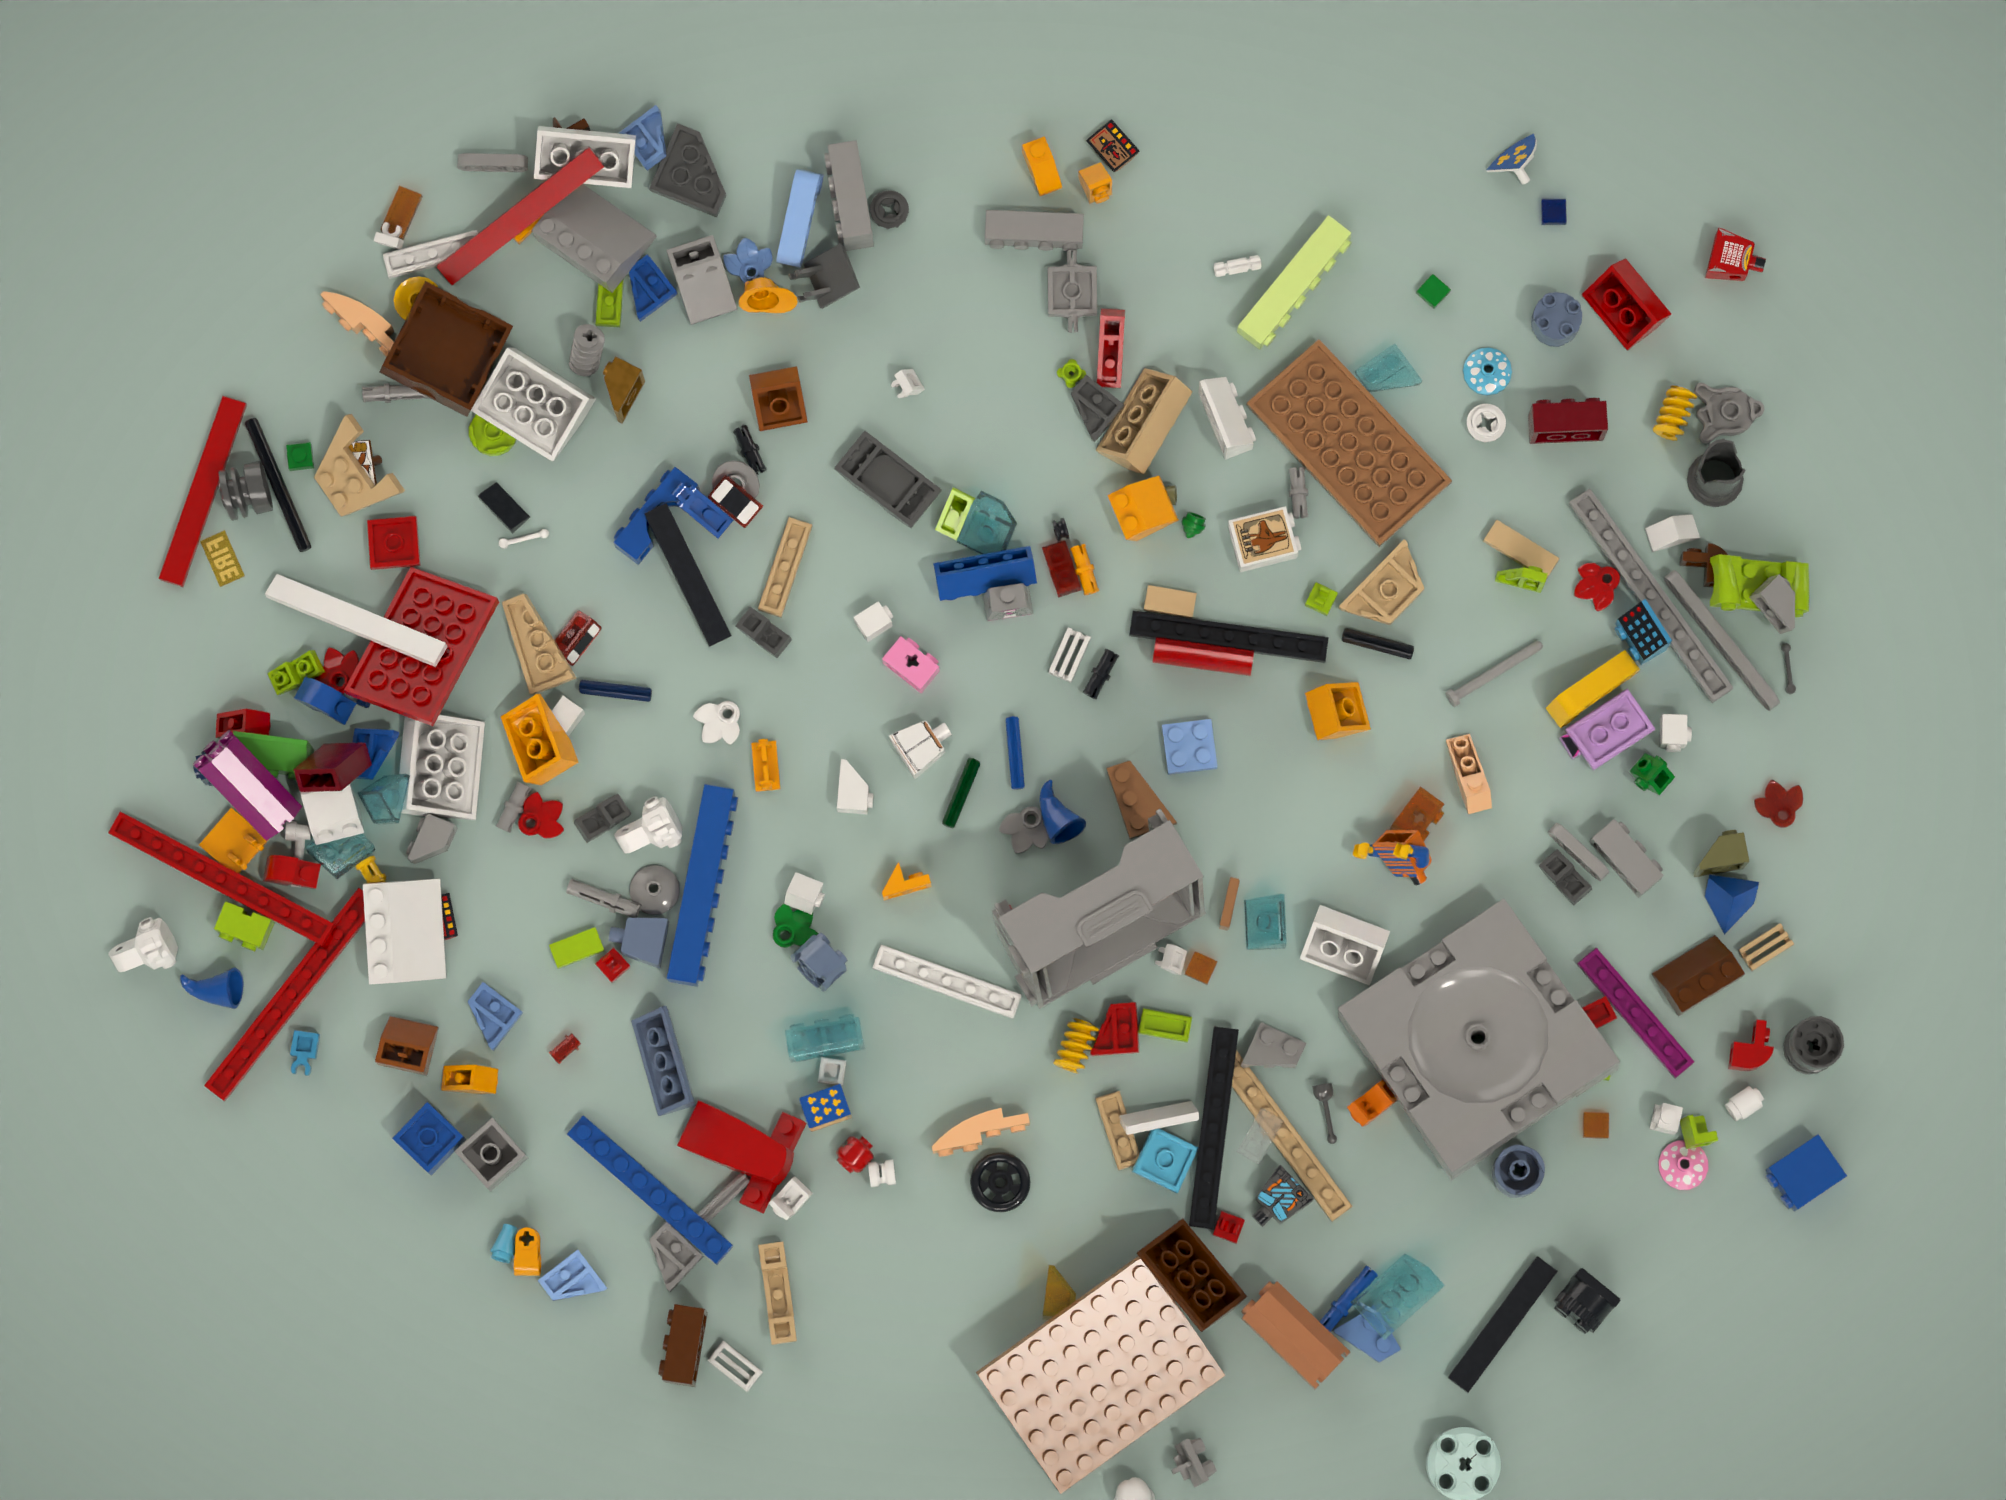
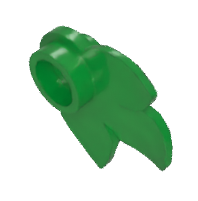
[773,904,819,948]

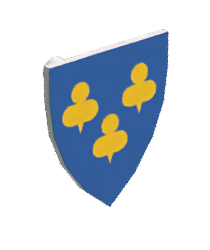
[1486,133,1537,184]

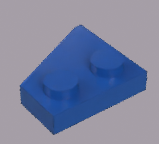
[629,254,678,322]
[352,728,400,780]

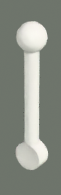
[499,529,549,549]

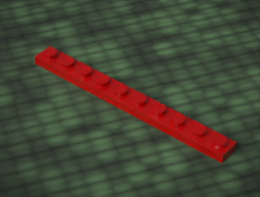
[108,811,336,947]
[204,888,365,1101]

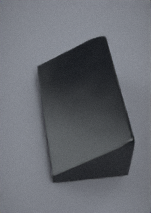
[478,482,530,534]

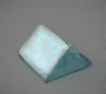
[358,774,410,824]
[1244,894,1287,950]

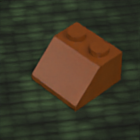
[749,366,808,431]

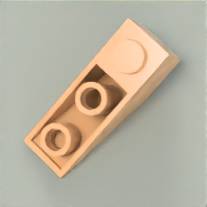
[1446,734,1492,814]

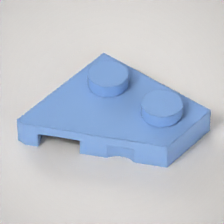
[538,1250,608,1301]

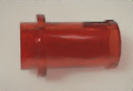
[549,1033,581,1064]

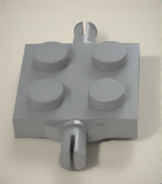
[1048,250,1097,333]

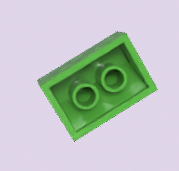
[233,731,314,781]

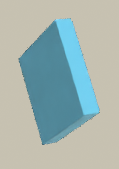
[1132,1128,1199,1193]

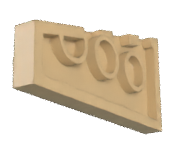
[502,594,577,695]

